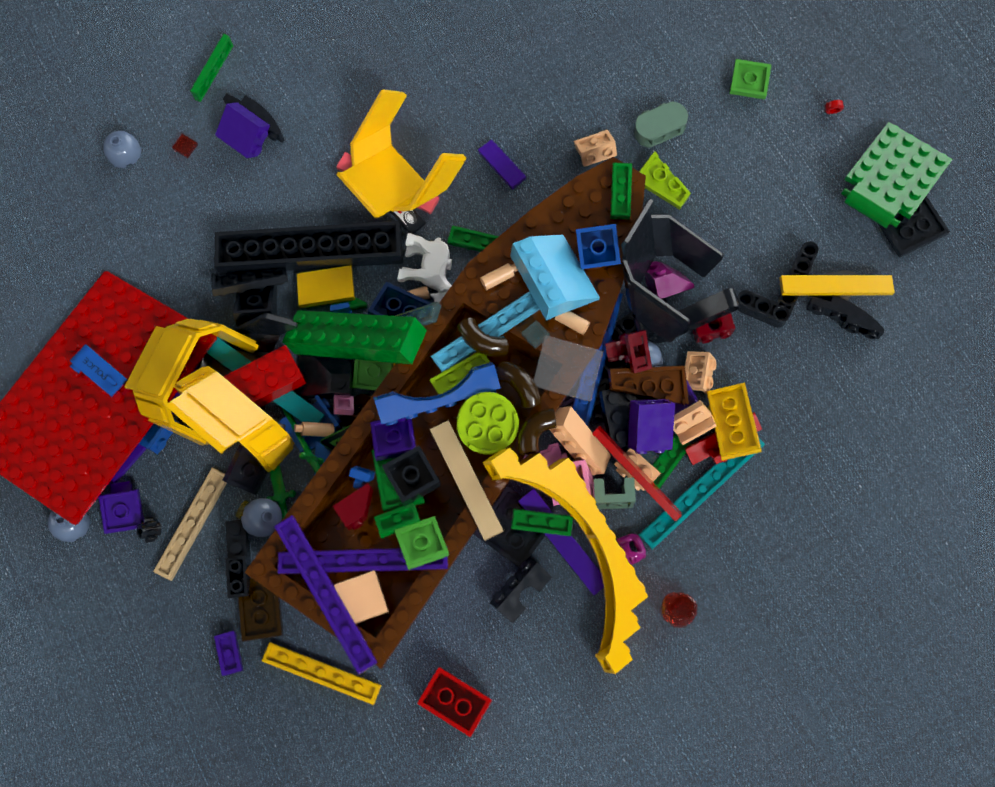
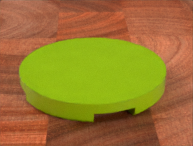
[456,392,519,454]

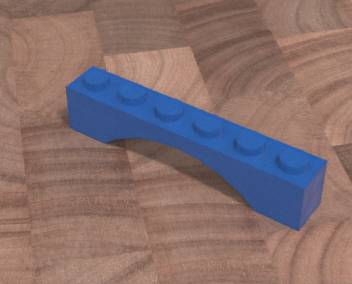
[373,362,501,426]

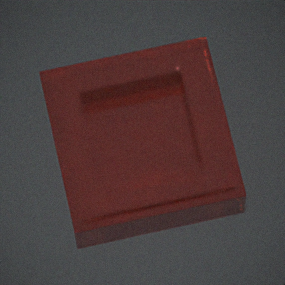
[172,134,198,158]

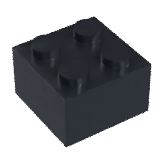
[382,446,441,507]

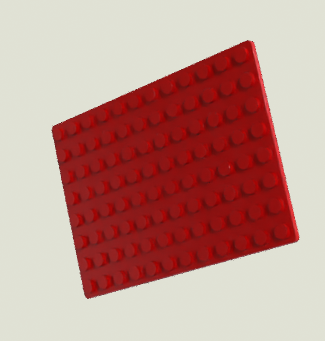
[0,271,217,525]

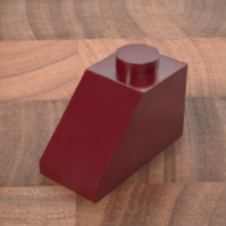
[333,483,373,530]

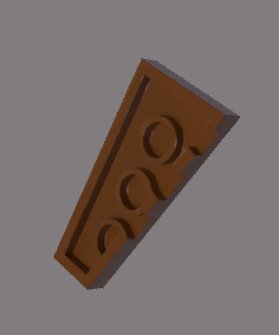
[608,366,689,405]

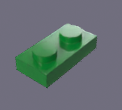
[374,502,420,538]

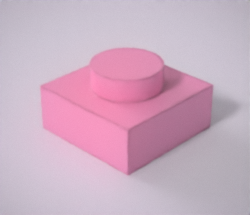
[333,395,354,415]

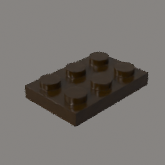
[238,579,284,642]

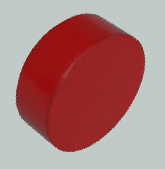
[824,100,844,114]

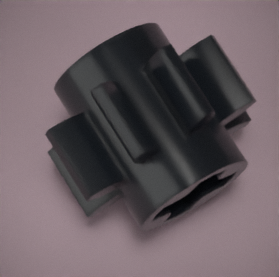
[137,517,162,543]

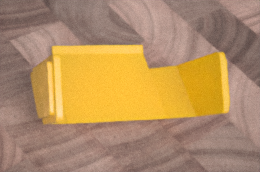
[337,89,466,218]
[124,319,259,446]
[166,366,295,472]

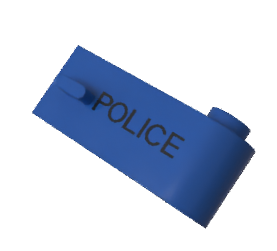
[69,344,128,397]

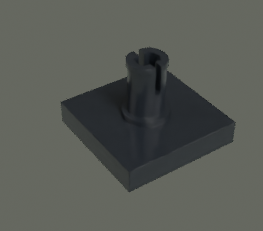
[222,445,267,495]

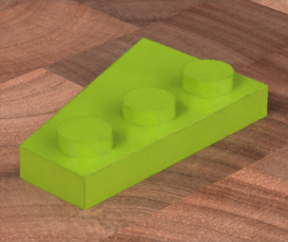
[640,151,691,210]

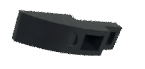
[223,93,285,143]
[806,295,885,339]
[225,519,251,599]

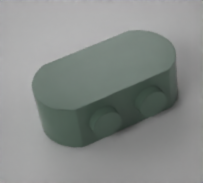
[634,102,688,148]

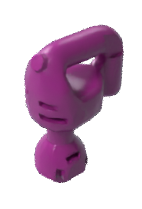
[616,533,646,565]

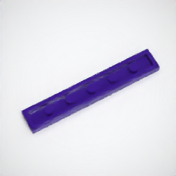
[518,489,604,596]

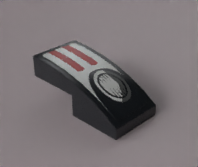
[389,209,426,234]

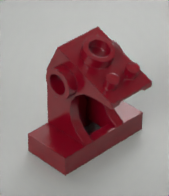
[605,329,652,373]

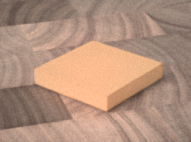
[334,571,389,623]

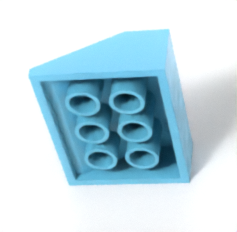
[510,235,600,320]

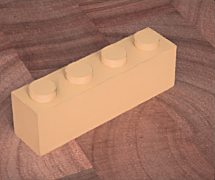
[549,406,611,476]

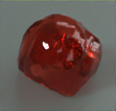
[660,592,698,628]

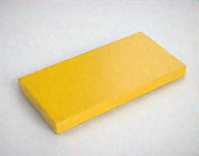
[706,382,762,461]

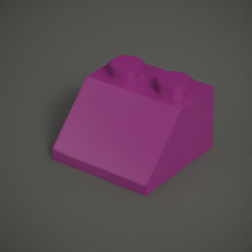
[645,261,695,299]

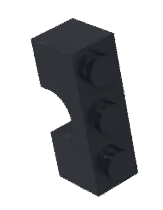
[490,557,552,623]

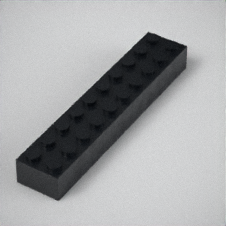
[214,221,403,275]

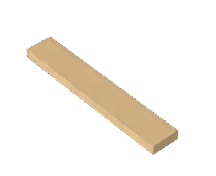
[430,420,503,541]
[153,467,227,581]

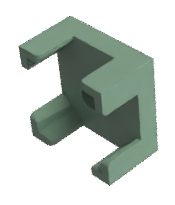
[593,478,636,510]

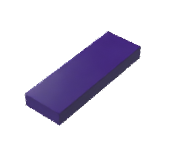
[478,139,526,190]

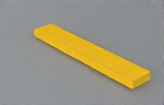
[779,275,895,296]
[262,642,382,705]

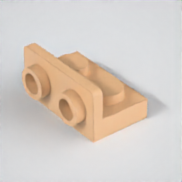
[574,130,617,167]
[685,351,716,394]
[674,400,716,445]
[614,448,661,491]

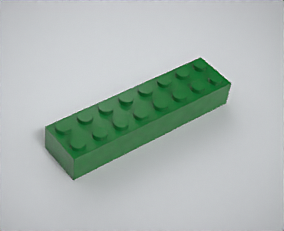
[282,310,427,364]

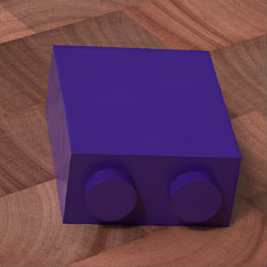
[215,102,270,158]
[628,399,675,454]

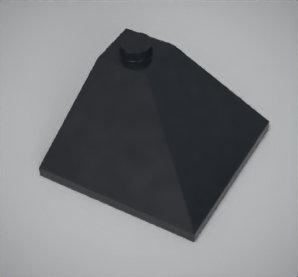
[296,355,355,399]

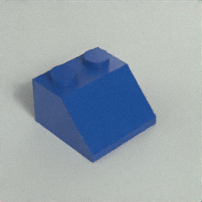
[576,224,621,269]

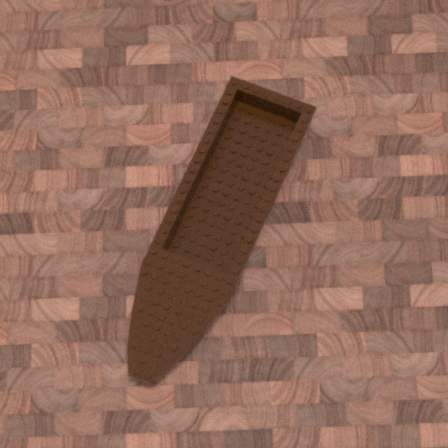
[244,157,646,669]

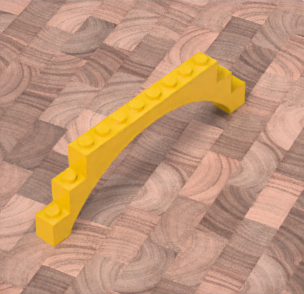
[483,448,648,674]

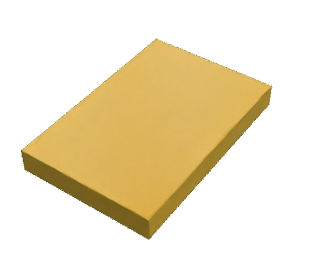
[297,265,355,308]

